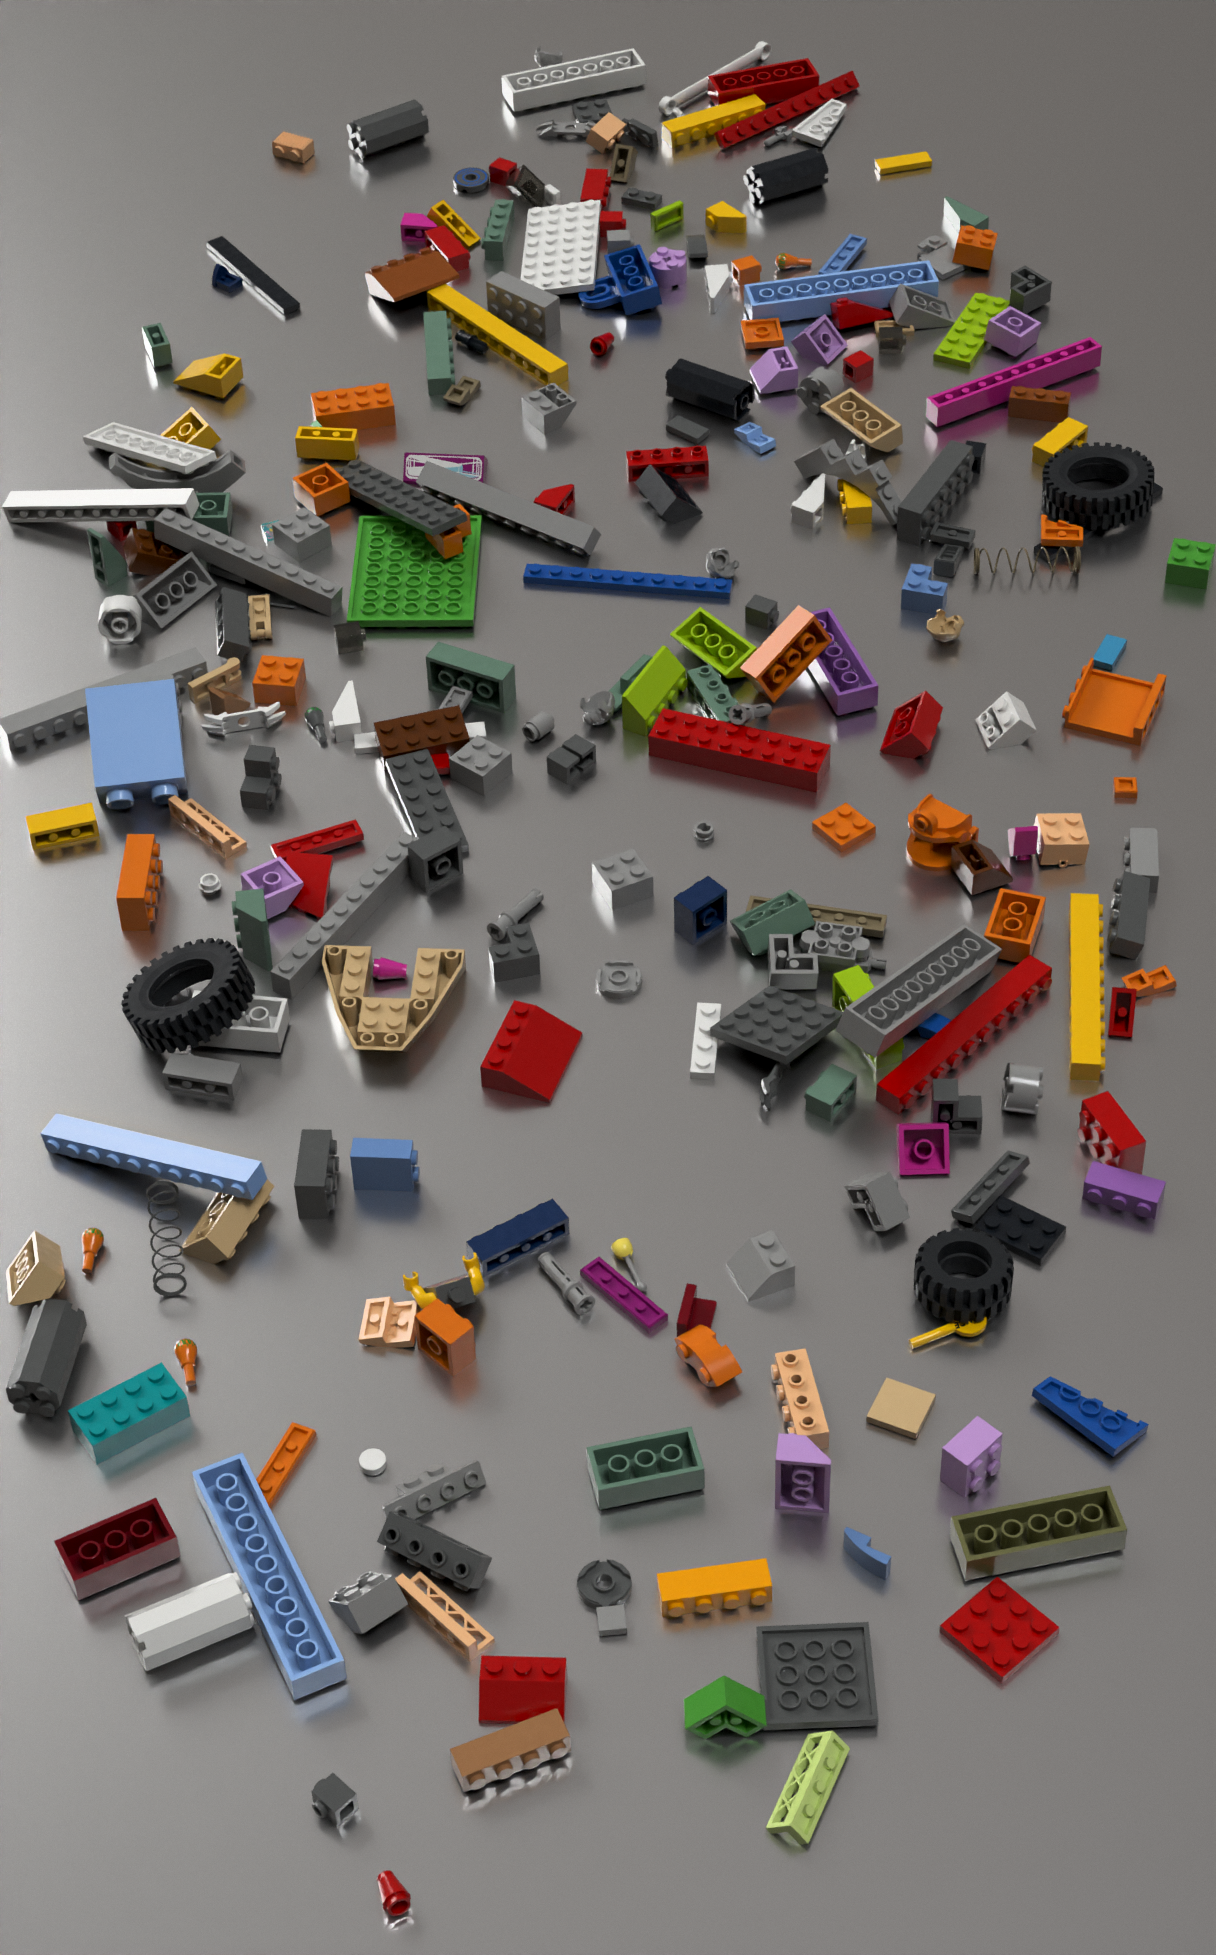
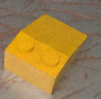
[160,407,221,450]

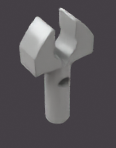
[764,126,792,147]

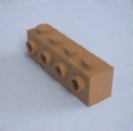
[450,1708,571,1792]

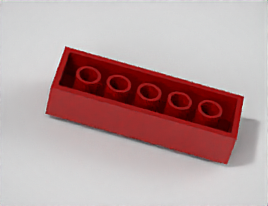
[708,58,820,106]

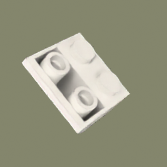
[975,691,1037,750]

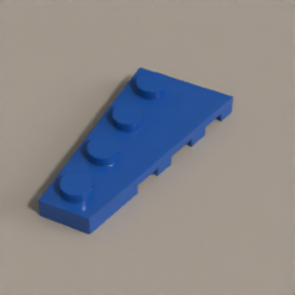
[1031,1376,1149,1457]

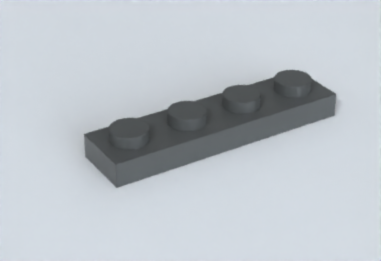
[951,1150,1030,1224]

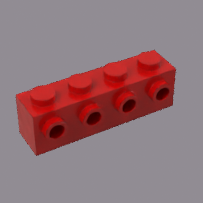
[626,446,709,482]

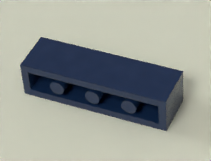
[466,1198,570,1277]

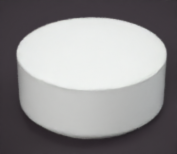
[359,1448,386,1476]

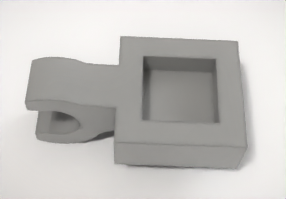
[917,235,947,257]

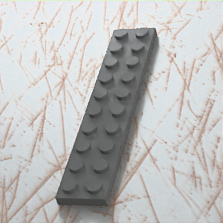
[334,460,467,536]

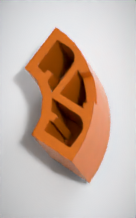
[674,1325,742,1387]

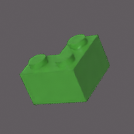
[683,1675,767,1739]

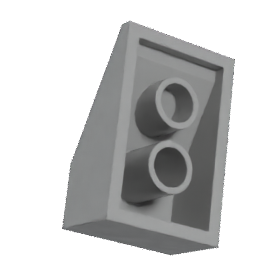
[889,284,956,329]

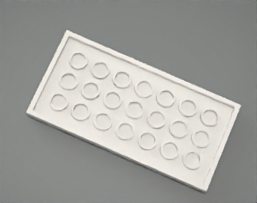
[520,200,601,295]

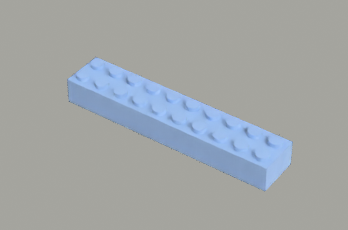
[744,260,939,322]
[192,1452,347,1700]

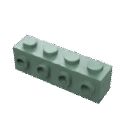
[481,199,515,261]
[687,664,746,726]

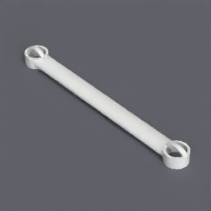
[659,41,772,116]

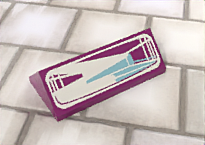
[403,452,488,485]

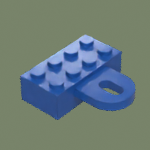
[579,244,662,315]

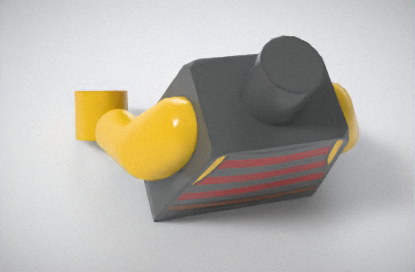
[403,1252,485,1309]

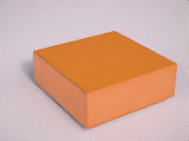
[1113,777,1138,798]

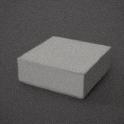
[596,1605,627,1636]

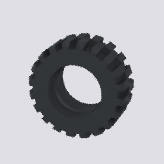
[913,1228,1014,1324]

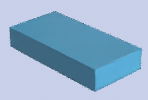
[1093,634,1127,671]

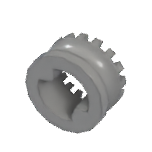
[694,821,714,842]

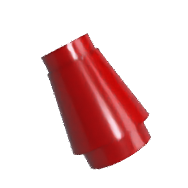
[590,332,614,355]
[377,1870,411,1916]

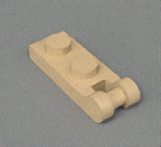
[248,594,272,641]
[188,657,242,704]

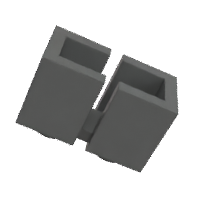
[546,734,596,784]

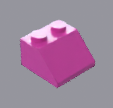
[896,1122,950,1175]

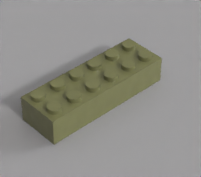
[950,1485,1127,1581]

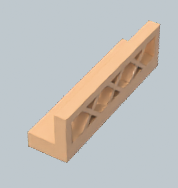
[168,795,247,859]
[395,1571,495,1662]

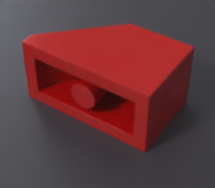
[533,484,575,515]
[1108,987,1137,1037]

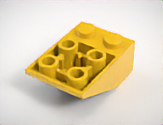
[173,353,243,398]

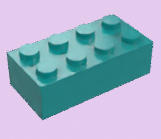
[68,1362,190,1465]

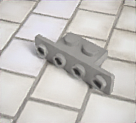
[382,1460,486,1519]

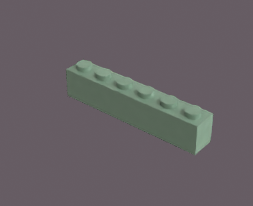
[423,311,455,395]

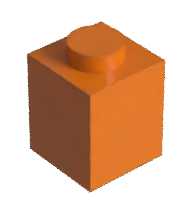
[732,255,762,286]

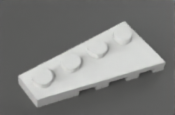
[792,99,847,147]

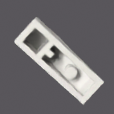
[705,264,733,314]
[329,680,362,742]

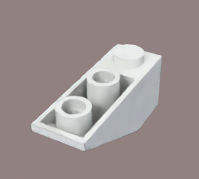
[790,473,825,529]

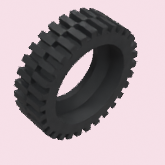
[1042,442,1155,530]
[121,938,255,1053]

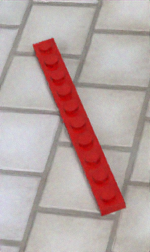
[714,70,860,150]

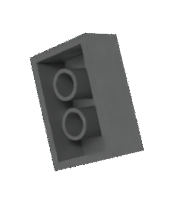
[294,1129,339,1219]

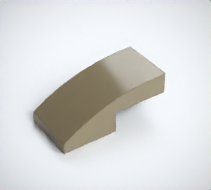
[443,376,481,406]

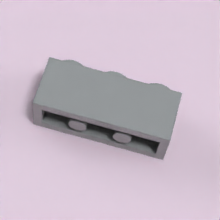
[1124,827,1159,893]
[162,1053,243,1100]

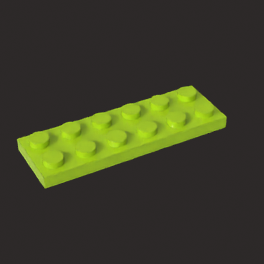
[933,292,1010,369]

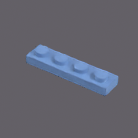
[818,234,867,275]

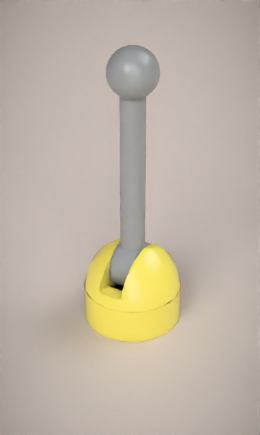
[611,1238,647,1293]

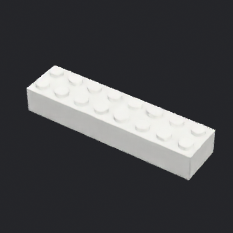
[502,48,646,112]

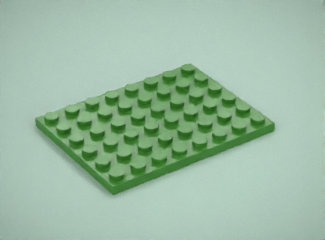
[347,515,482,627]

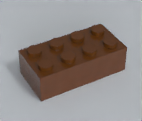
[374,705,470,772]

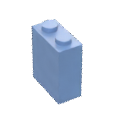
[350,1138,420,1192]

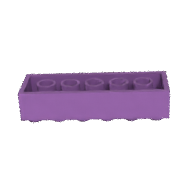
[808,607,879,716]

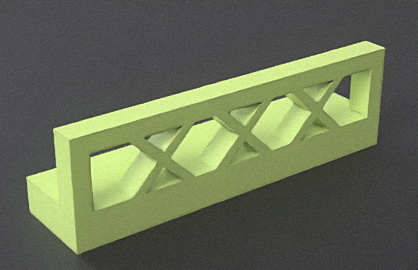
[766,1730,850,1845]

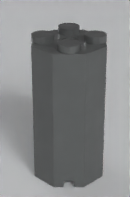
[347,99,429,159]
[6,1299,87,1417]

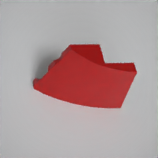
[286,852,334,920]

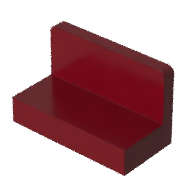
[677,1283,717,1337]

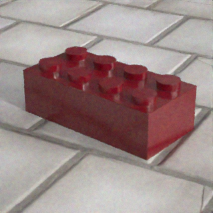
[54,1498,181,1600]

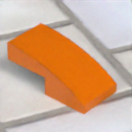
[1121,965,1177,997]

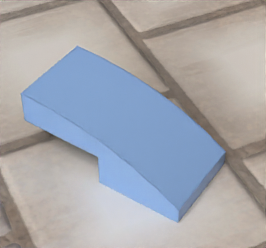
[734,422,776,454]

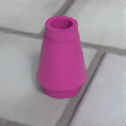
[372,957,407,980]

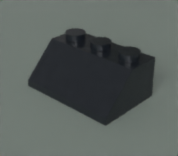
[635,464,703,524]

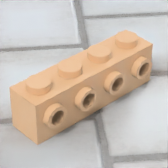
[771,1348,829,1449]

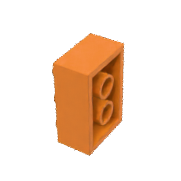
[984,888,1046,963]

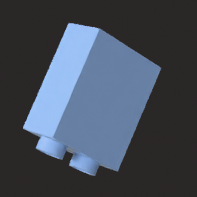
[85,679,188,809]

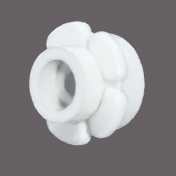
[199,873,221,894]

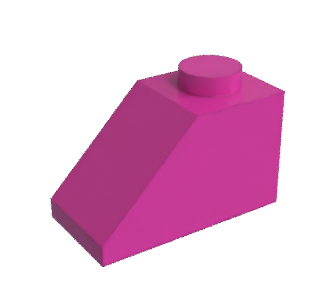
[400,213,437,242]
[1008,826,1038,860]

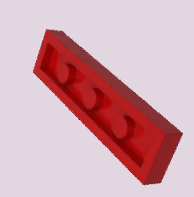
[271,819,364,862]

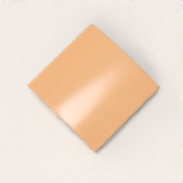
[358,1297,421,1348]

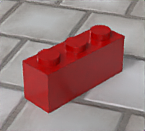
[580,168,612,211]
[424,225,471,272]

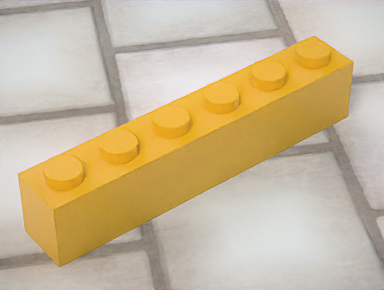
[661,94,765,148]

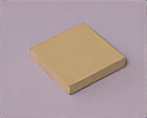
[866,1377,936,1439]

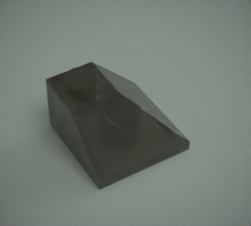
[505,164,546,208]

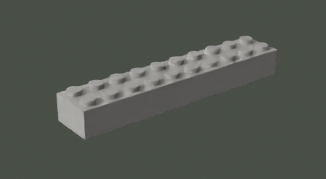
[835,924,1002,1057]

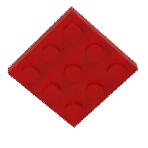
[939,1576,1060,1684]

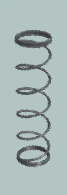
[146,1181,187,1296]

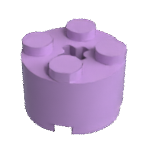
[649,247,687,289]

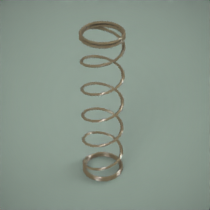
[974,546,1081,575]

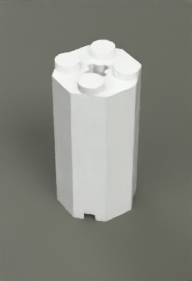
[124,1572,255,1671]

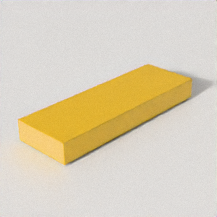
[875,151,932,175]

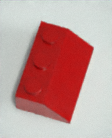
[880,691,943,759]
[479,1655,568,1724]

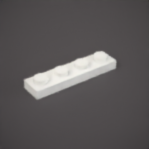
[690,1002,721,1080]

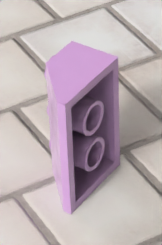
[775,1433,831,1513]

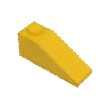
[426,200,481,249]

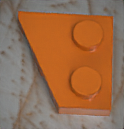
[1041,514,1083,547]

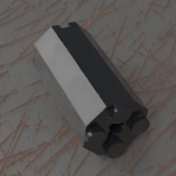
[743,148,828,205]
[665,359,755,422]

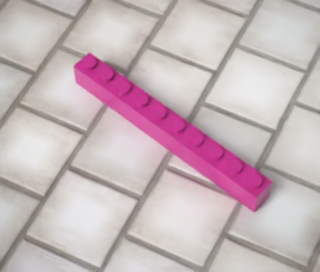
[926,337,1102,427]

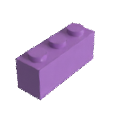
[1082,1161,1166,1219]

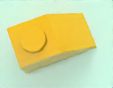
[705,201,747,233]

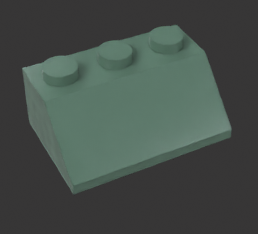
[232,888,273,971]
[730,889,815,956]

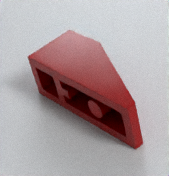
[830,298,893,329]

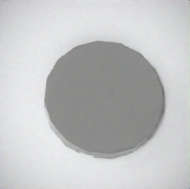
[595,960,643,999]

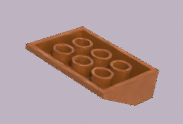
[365,247,460,302]

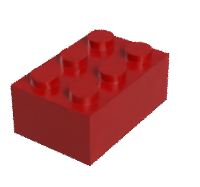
[1077,1091,1146,1175]

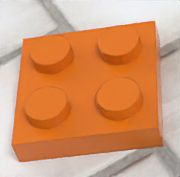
[741,318,784,349]
[812,803,876,852]

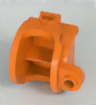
[906,794,979,871]

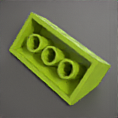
[670,607,757,678]
[622,645,688,737]

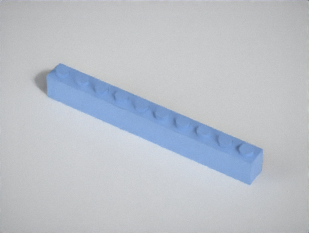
[40,1113,267,1200]

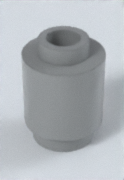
[522,711,555,741]

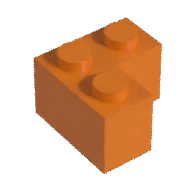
[425,504,472,559]

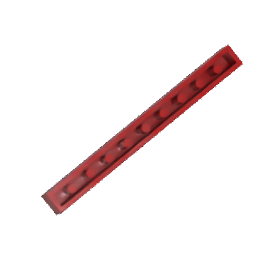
[876,955,1052,1115]

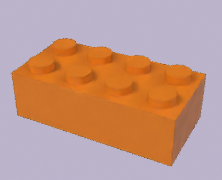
[311,383,396,430]
[740,605,832,703]
[116,834,163,931]

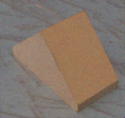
[209,687,251,715]

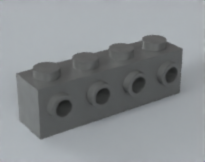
[215,587,251,662]
[1107,871,1150,960]
[377,1512,492,1591]

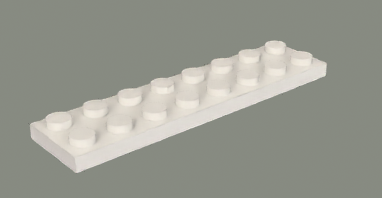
[83,422,217,474]

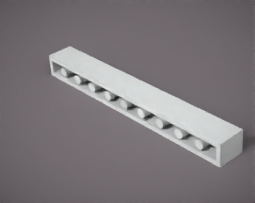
[2,488,200,523]

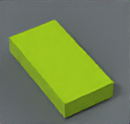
[650,200,684,232]

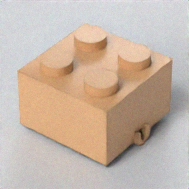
[1034,813,1090,868]

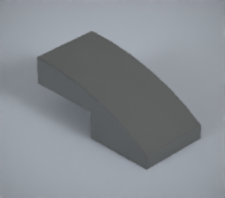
[686,235,708,258]

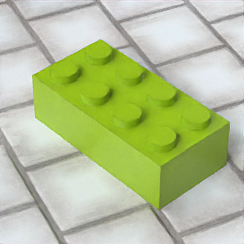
[832,965,904,1070]

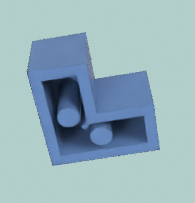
[901,564,948,615]

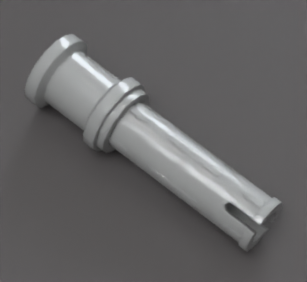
[729,703,772,725]
[487,888,544,941]
[537,1252,595,1315]

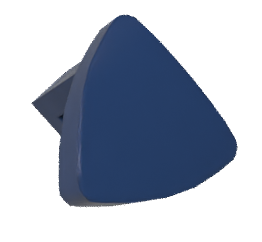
[212,263,243,293]

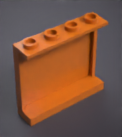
[1062,658,1167,746]

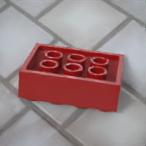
[480,1000,583,1103]

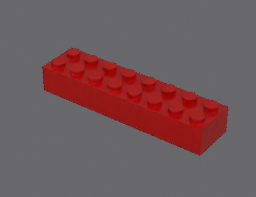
[648,708,831,793]

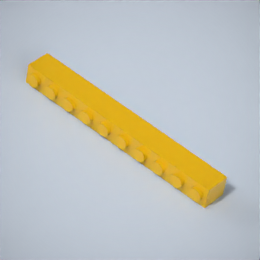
[427,284,569,386]
[1069,893,1105,1081]

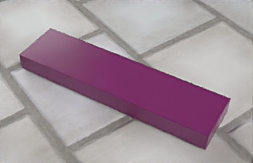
[580,1257,668,1334]

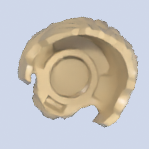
[926,609,964,642]

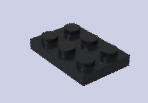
[974,1195,1066,1266]

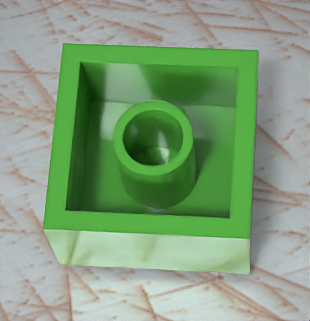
[1165,538,1216,590]

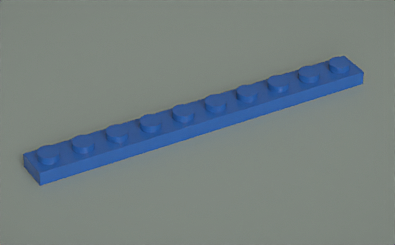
[523,563,732,599]

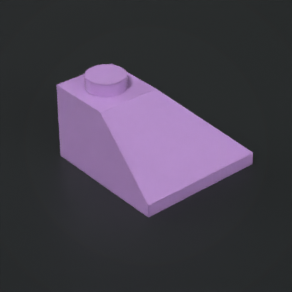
[791,314,848,366]

